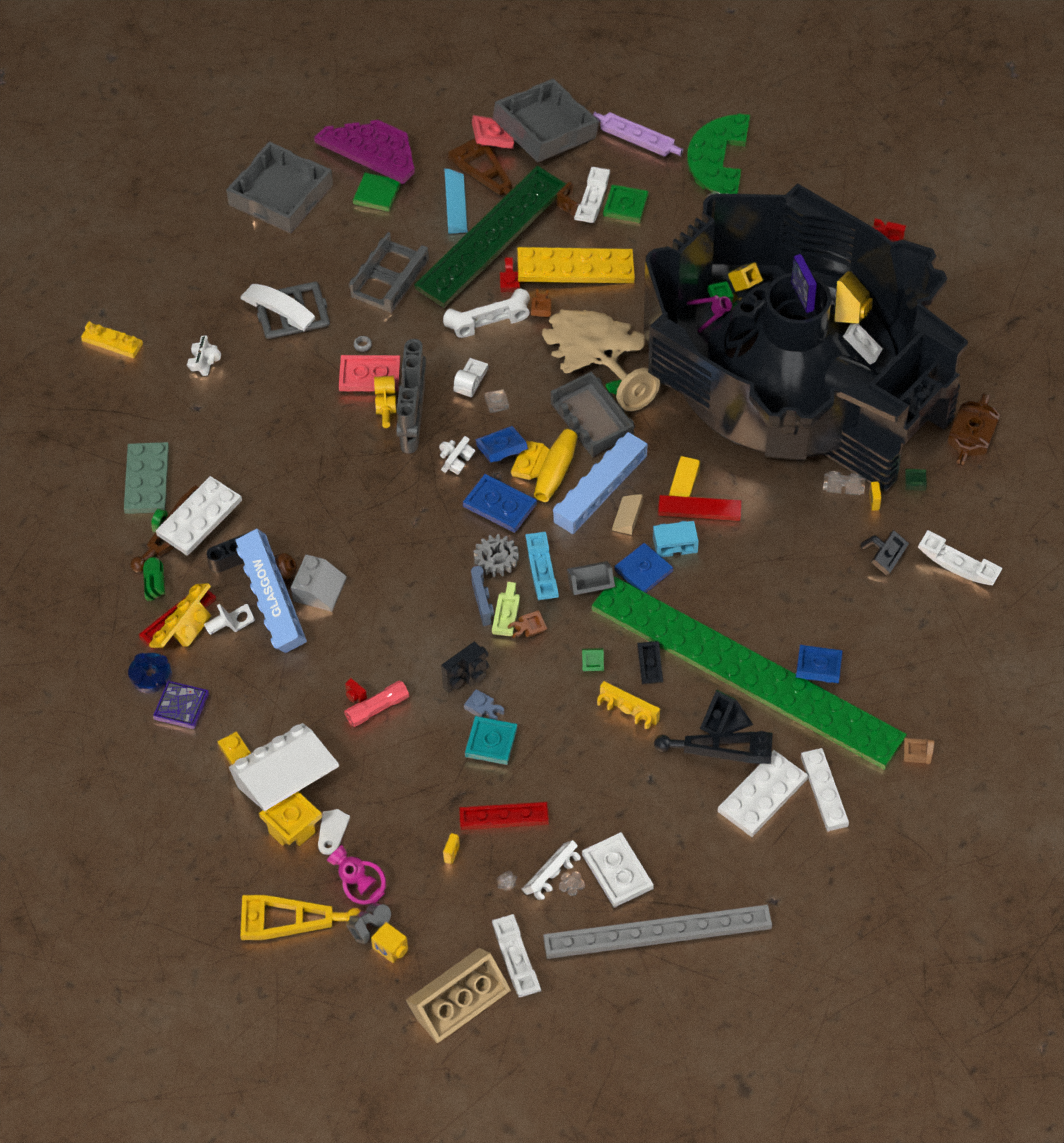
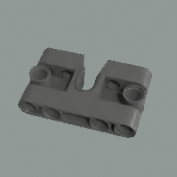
[397,339,426,454]

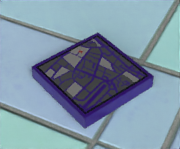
[791,254,817,313]
[153,681,209,730]

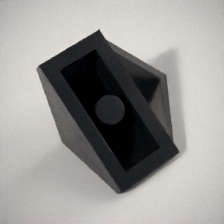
[700,690,754,734]

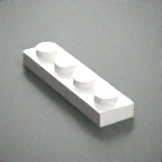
[801,748,849,831]

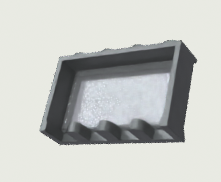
[551,371,635,458]

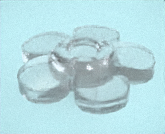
[559,872,585,896]

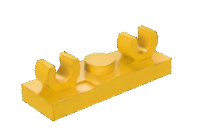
[81,321,143,358]
[597,681,660,729]

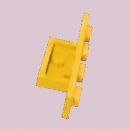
[149,583,212,648]

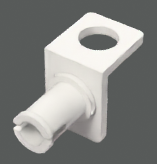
[204,604,255,635]

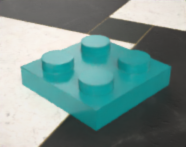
[465,716,517,765]

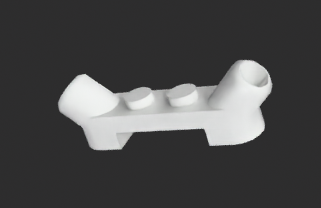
[443,289,530,338]

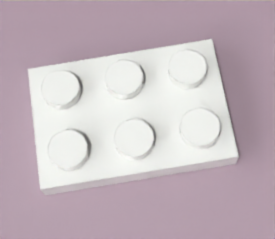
[582,832,654,908]

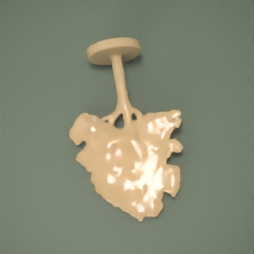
[542,309,660,411]

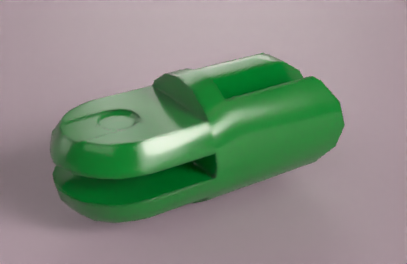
[143,557,165,601]

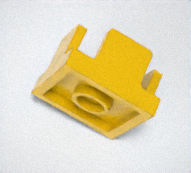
[259,791,322,846]

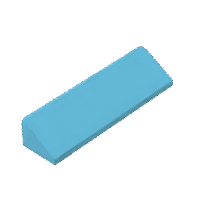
[445,169,467,234]

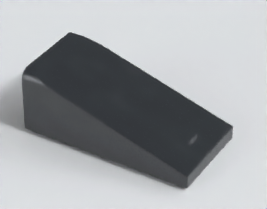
[637,641,663,685]

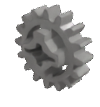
[474,534,519,577]

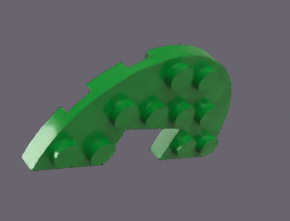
[687,114,750,194]

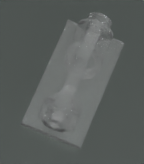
[823,471,866,496]

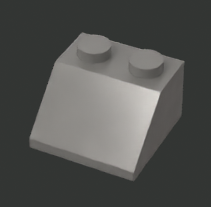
[291,554,347,612]

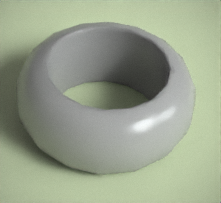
[354,336,372,352]

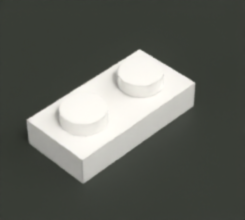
[843,323,882,364]

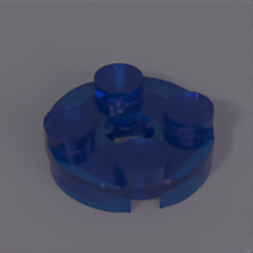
[128,653,172,693]

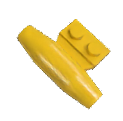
[511,429,578,502]

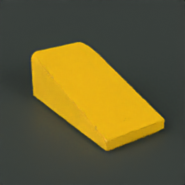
[669,456,700,497]

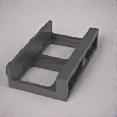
[349,232,429,313]

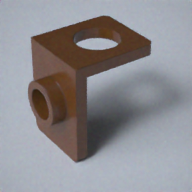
[557,181,579,216]

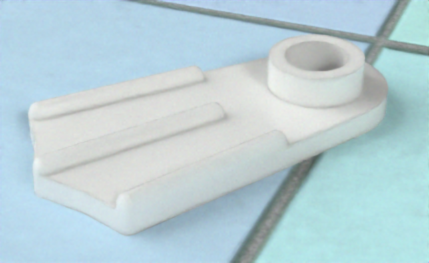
[318,809,350,855]

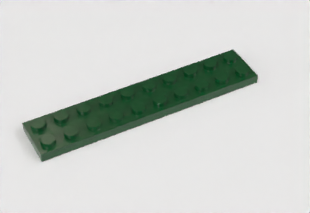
[414,166,566,308]

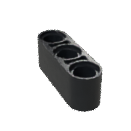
[206,532,249,573]

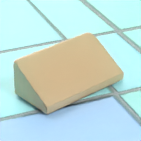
[612,494,643,535]

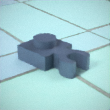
[464,689,504,720]

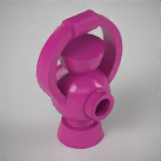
[327,845,386,905]

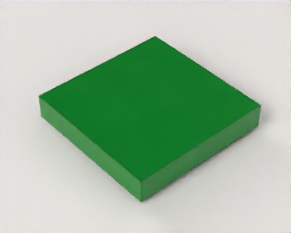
[353,173,401,212]
[603,184,649,223]

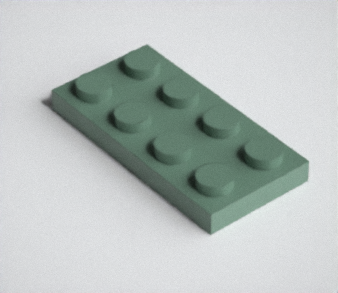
[124,442,169,514]

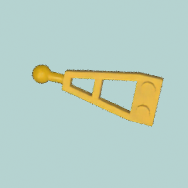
[240,895,362,940]

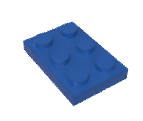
[463,474,537,533]

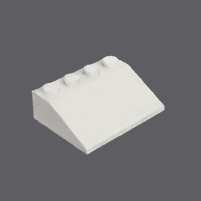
[229,723,339,811]

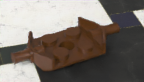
[947,393,1000,465]

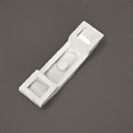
[575,167,610,223]
[241,284,315,331]
[918,530,1003,585]
[492,914,541,997]

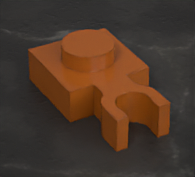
[531,289,551,317]
[507,610,547,638]

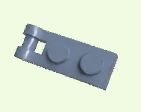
[471,566,494,626]

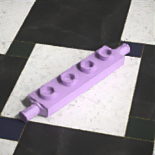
[593,112,683,157]

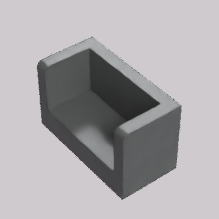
[567,561,615,595]

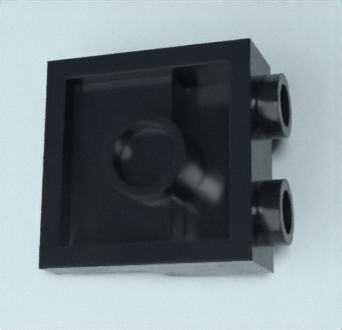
[441,641,490,693]

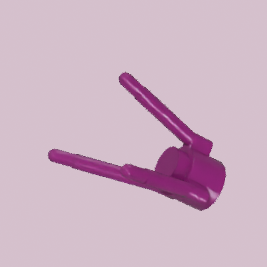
[687,295,732,333]

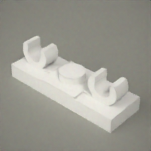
[522,840,581,900]

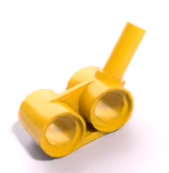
[374,376,396,428]

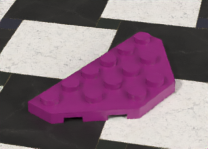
[314,120,415,184]

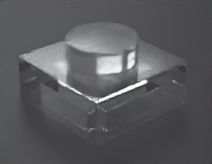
[484,389,509,413]

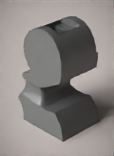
[345,903,391,944]

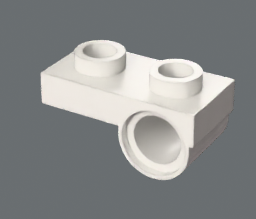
[453,358,488,397]

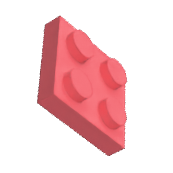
[472,115,514,148]

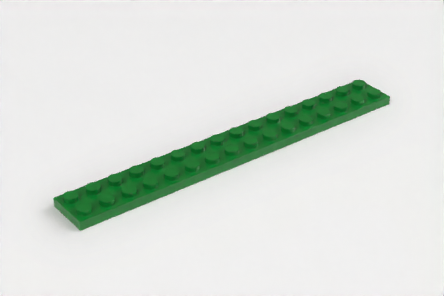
[592,576,907,770]

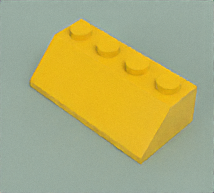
[834,271,873,323]

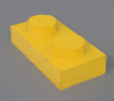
[218,731,251,765]

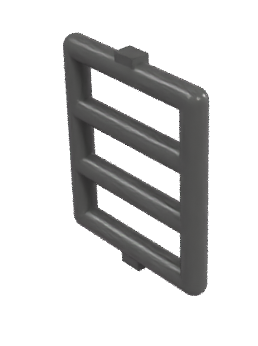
[257,282,330,339]

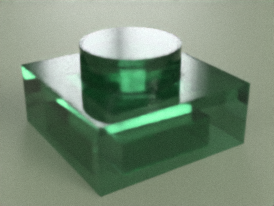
[905,469,927,491]

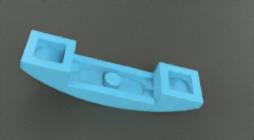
[525,532,559,600]

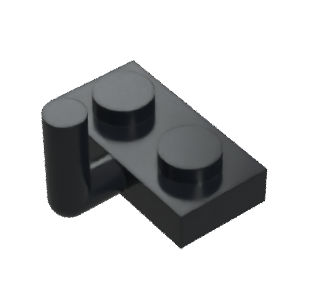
[860,530,909,575]

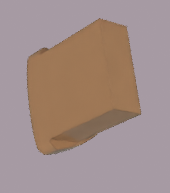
[903,738,934,764]

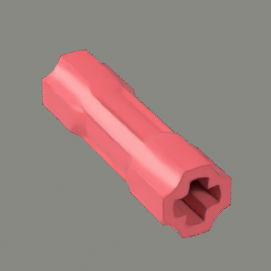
[344,680,409,727]

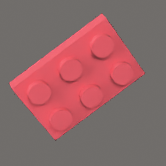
[339,355,401,392]

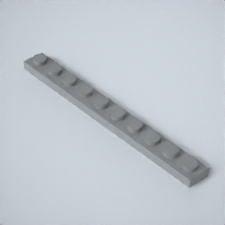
[543,905,772,959]

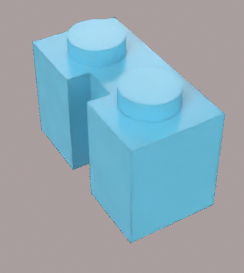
[653,521,698,557]

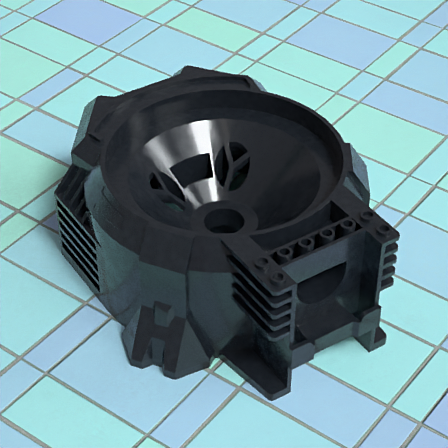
[643,183,968,492]

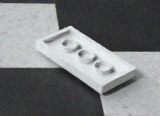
[156,476,242,556]
[718,750,808,837]

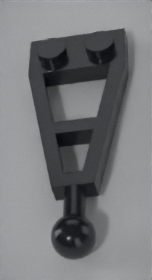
[654,731,773,764]

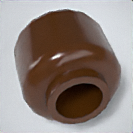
[274,553,297,581]

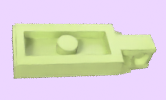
[492,582,520,636]

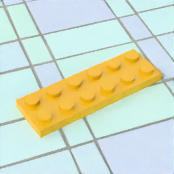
[517,247,635,283]

